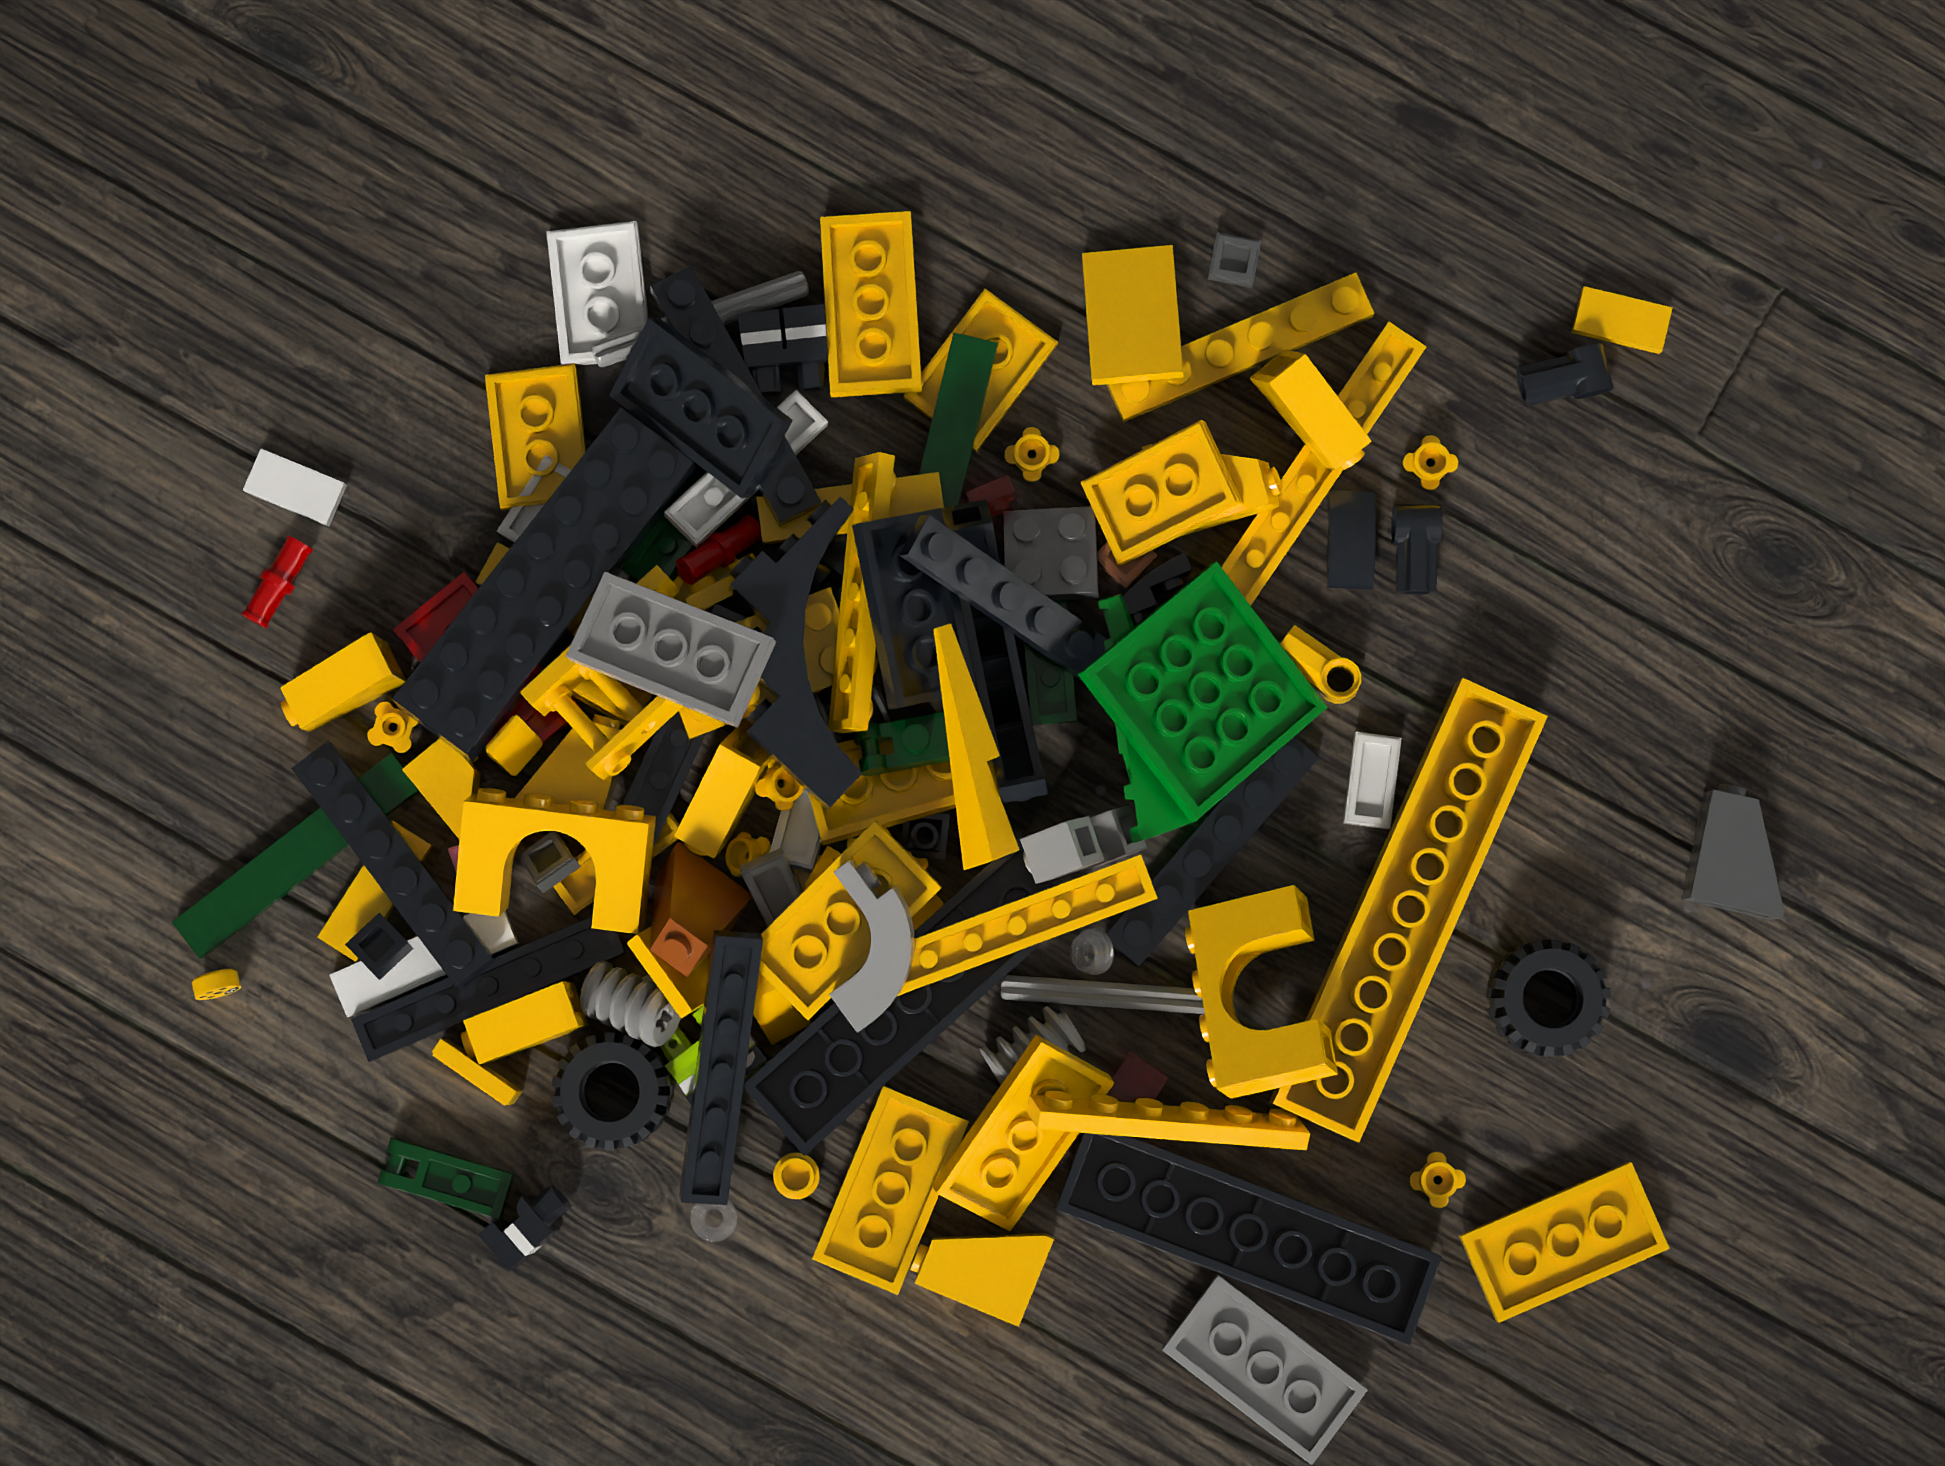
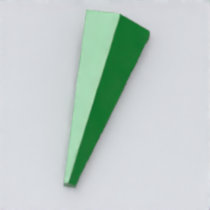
[1099,594,1203,843]

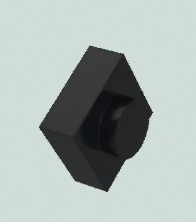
[345,912,414,980]

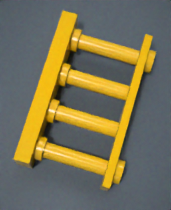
[520,565,683,781]

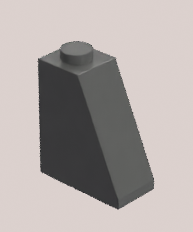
[1681,784,1784,920]

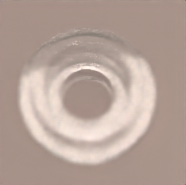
[1070,928,1114,975]
[691,1199,738,1242]

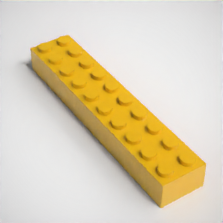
[1269,678,1548,1142]

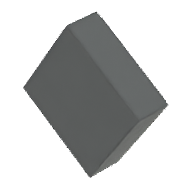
[1208,232,1261,288]
[518,831,581,893]

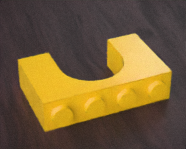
[453,788,656,934]
[1185,885,1338,1099]

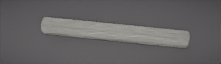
[592,271,809,367]
[1001,975,1205,1014]

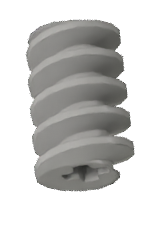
[580,960,681,1047]
[980,1004,1086,1084]

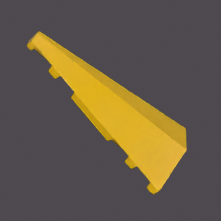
[934,623,1019,870]

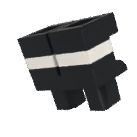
[738,304,829,397]
[478,1185,572,1270]

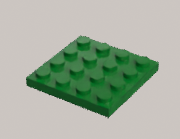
[1077,561,1328,822]

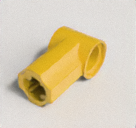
[1280,625,1361,704]

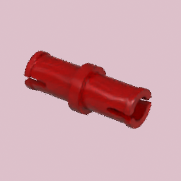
[675,515,762,585]
[241,535,313,629]

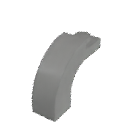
[829,859,915,1033]

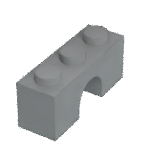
[1020,805,1147,884]

